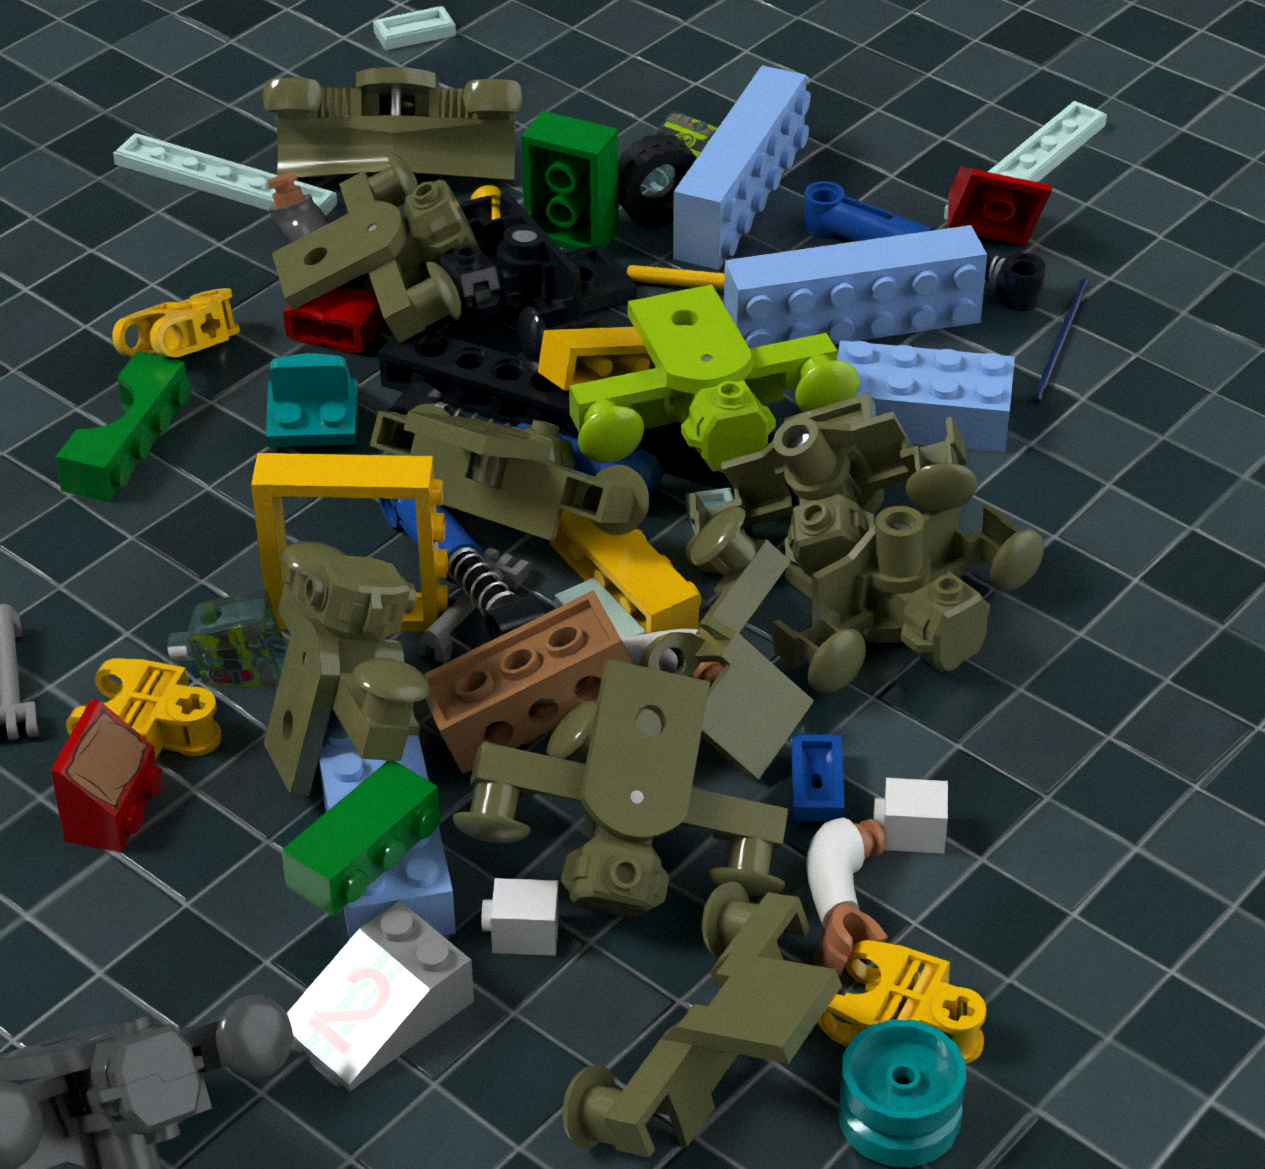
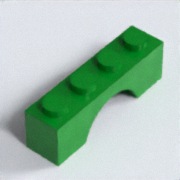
[55,351,191,503]

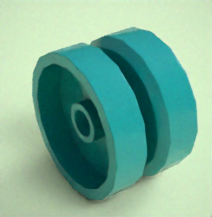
[839,1019,966,1167]

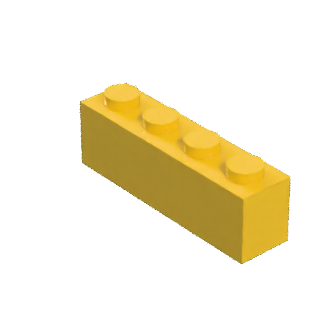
[538,325,691,391]
[550,510,701,633]

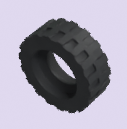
[618,133,697,227]

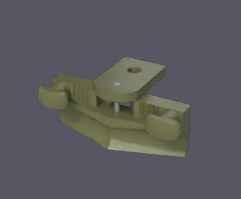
[262,67,523,182]

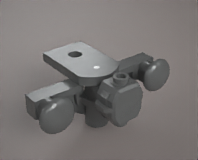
[0,994,293,1169]

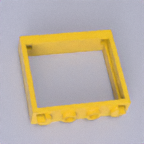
[251,453,450,632]

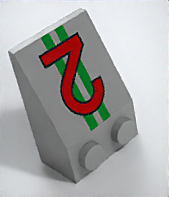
[287,901,474,1092]

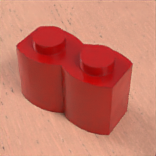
[283,288,384,353]

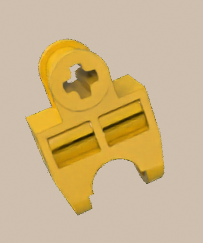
[112,288,240,357]
[66,658,222,759]
[818,940,986,1064]

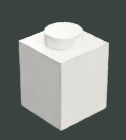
[873,778,948,854]
[481,878,559,956]

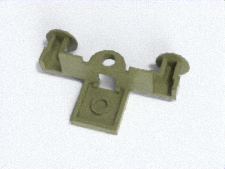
[547,506,814,780]
[562,881,842,1158]

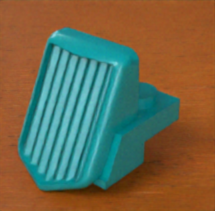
[266,353,359,447]

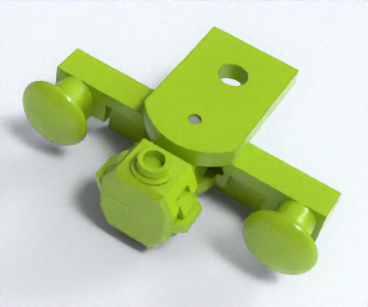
[569,284,859,473]

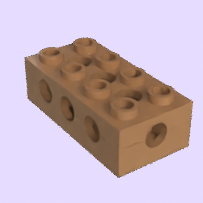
[423,590,633,774]

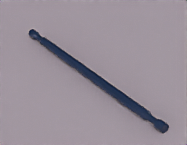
[1032,279,1088,404]

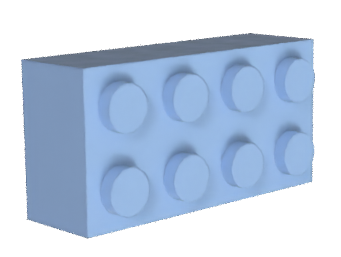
[837,340,1015,453]

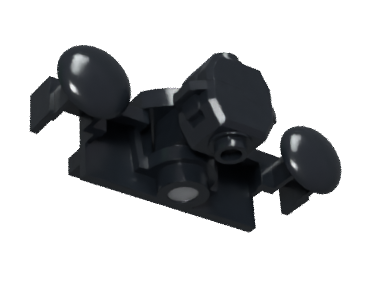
[438,191,637,363]

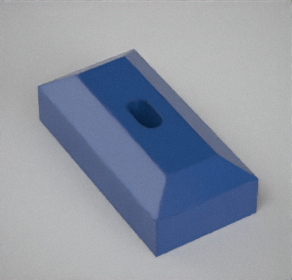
[791,734,845,822]

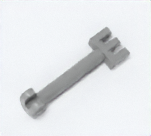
[418,548,532,664]
[0,604,39,740]

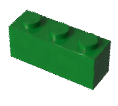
[281,760,440,916]

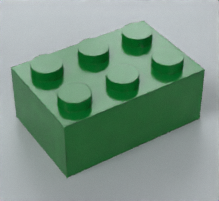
[521,110,619,251]

